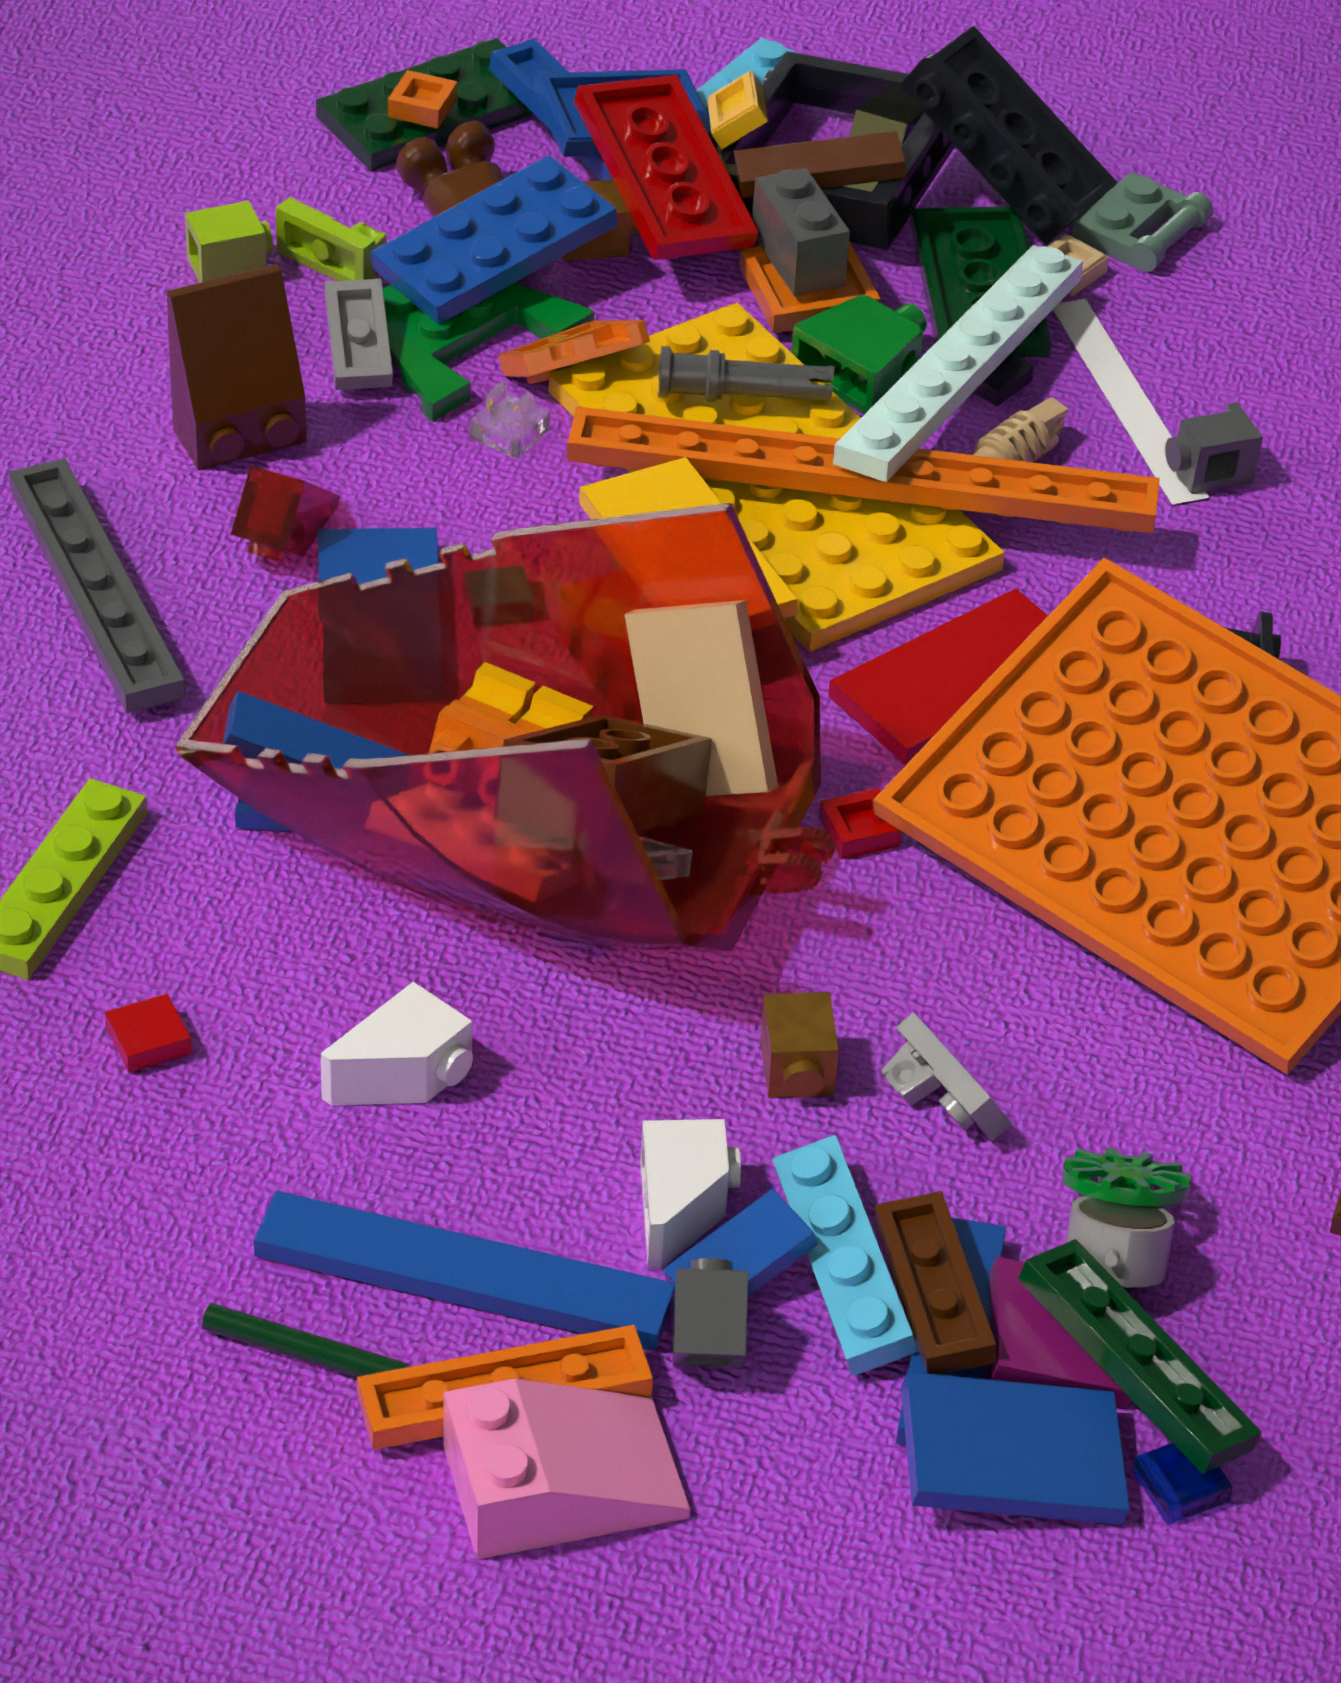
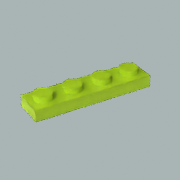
[0,778,147,980]

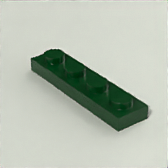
[1018,1239,1262,1474]

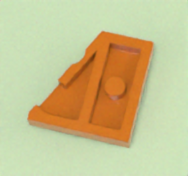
[498,320,650,384]

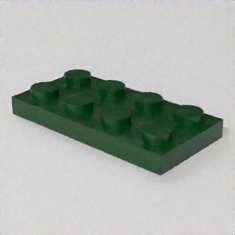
[316,38,534,172]

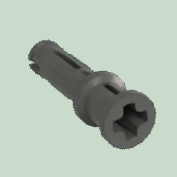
[658,346,834,403]

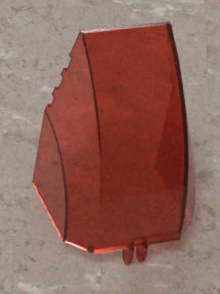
[175,503,836,952]

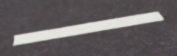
[1053,299,1210,505]

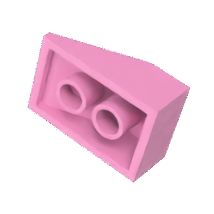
[443,1379,690,1560]

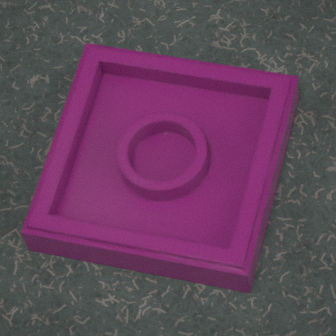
[990,1256,1131,1408]

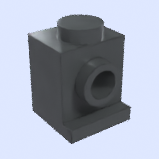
[1165,402,1263,493]

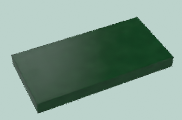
[910,206,1051,358]

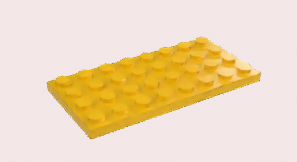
[548,302,1005,652]

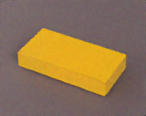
[707,71,768,149]

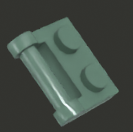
[1072,172,1213,272]

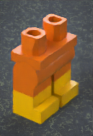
[425,662,594,803]

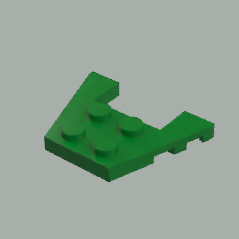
[383,283,594,422]

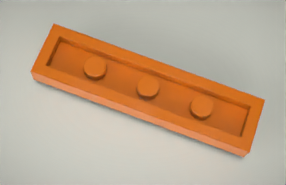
[357,1325,653,1450]

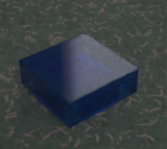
[1132,1443,1233,1525]

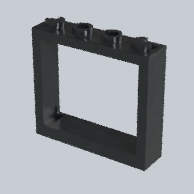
[716,51,955,250]

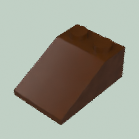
[167,264,306,470]

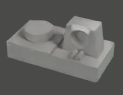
[324,279,393,390]
[881,1012,1012,1142]

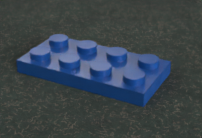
[370,155,618,325]

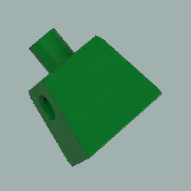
[792,295,927,415]

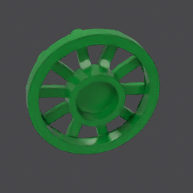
[1061,1148,1191,1207]

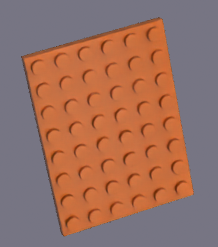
[873,557,1341,1075]

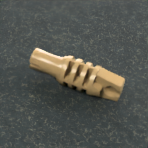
[973,397,1069,463]

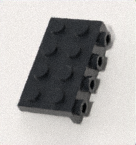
[899,25,1118,246]

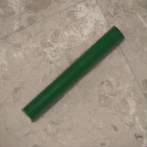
[202,1303,410,1377]

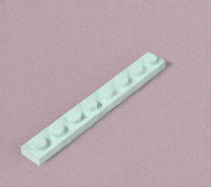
[833,245,1083,482]

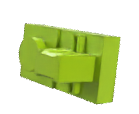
[276,197,387,281]

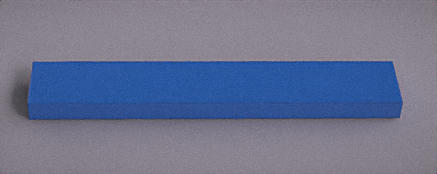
[254,1190,675,1351]

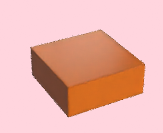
[388,70,457,128]

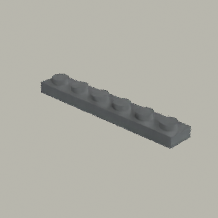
[8,458,185,713]

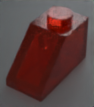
[230,465,341,562]

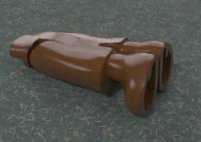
[396,121,505,217]

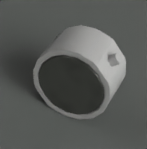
[1065,1196,1175,1287]

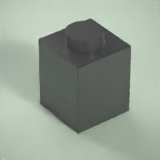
[672,1258,748,1368]

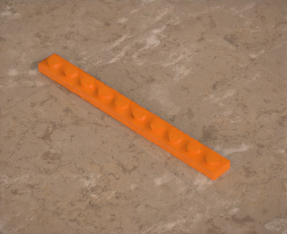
[567,406,1160,534]

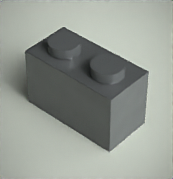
[752,168,850,296]

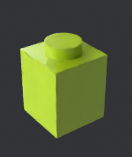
[185,201,274,283]

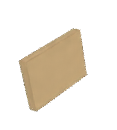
[624,600,778,796]

